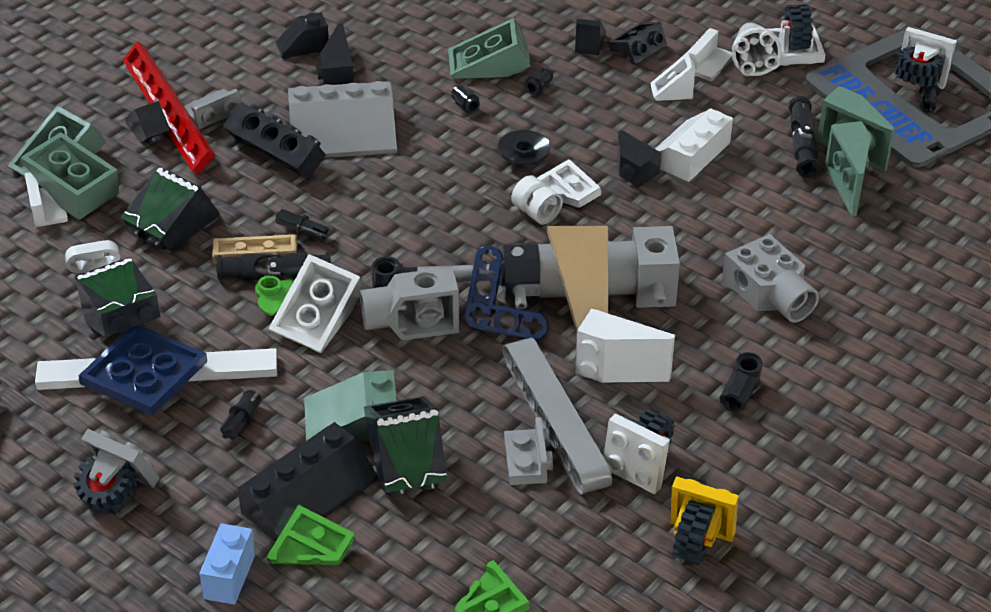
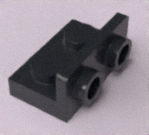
[608,22,667,64]

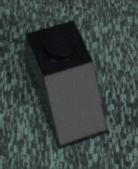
[276,12,329,59]
[125,101,170,144]
[617,130,661,188]

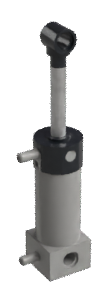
[371,226,680,310]

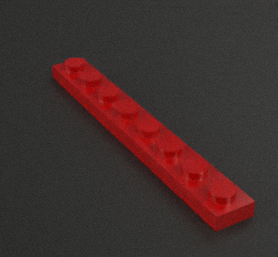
[122,42,215,175]

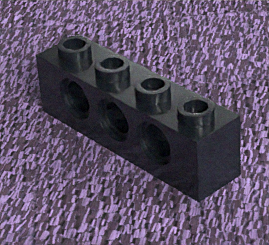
[222,101,326,180]

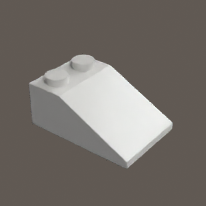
[269,254,364,353]
[575,308,675,383]

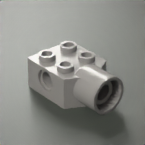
[722,234,819,322]
[360,267,459,340]

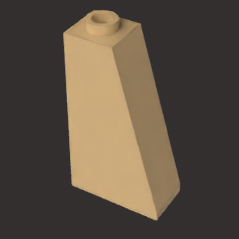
[547,226,608,330]

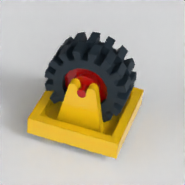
[670,476,739,565]

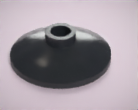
[498,130,550,165]

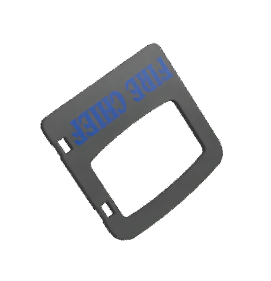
[806,28,991,168]

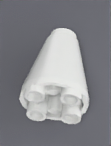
[732,22,781,76]

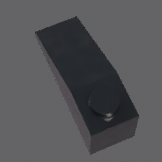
[316,23,354,85]

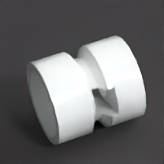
[511,175,563,225]

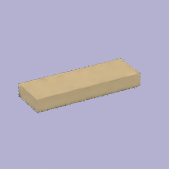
[212,234,297,264]

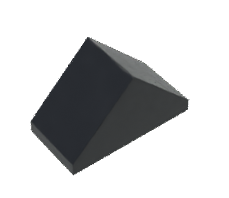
[575,18,606,55]

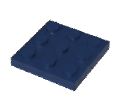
[78,325,207,416]

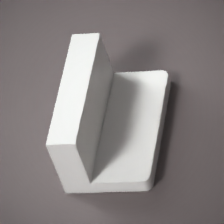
[688,28,732,81]
[24,172,68,227]

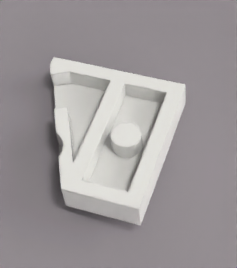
[537,160,601,208]

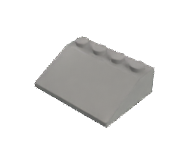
[288,81,397,158]

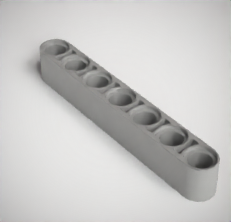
[503,337,612,495]

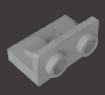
[184,88,241,129]
[504,417,553,485]

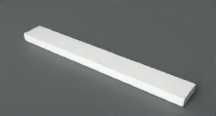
[35,348,277,390]

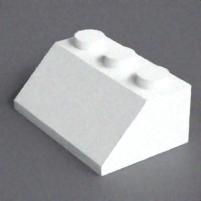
[655,109,733,182]

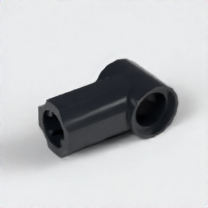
[720,352,763,413]

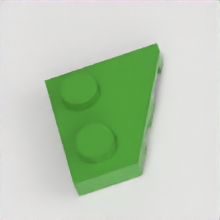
[266,505,356,565]
[454,560,529,612]

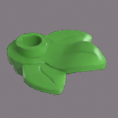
[255,276,294,316]

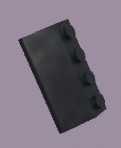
[238,422,378,542]

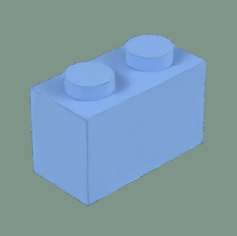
[199,524,255,605]

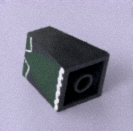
[121,166,220,252]
[75,257,161,337]
[364,396,447,495]

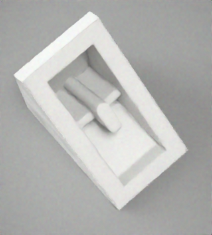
[650,52,695,101]

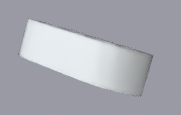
[65,240,120,273]

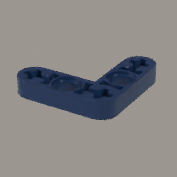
[465,245,549,339]

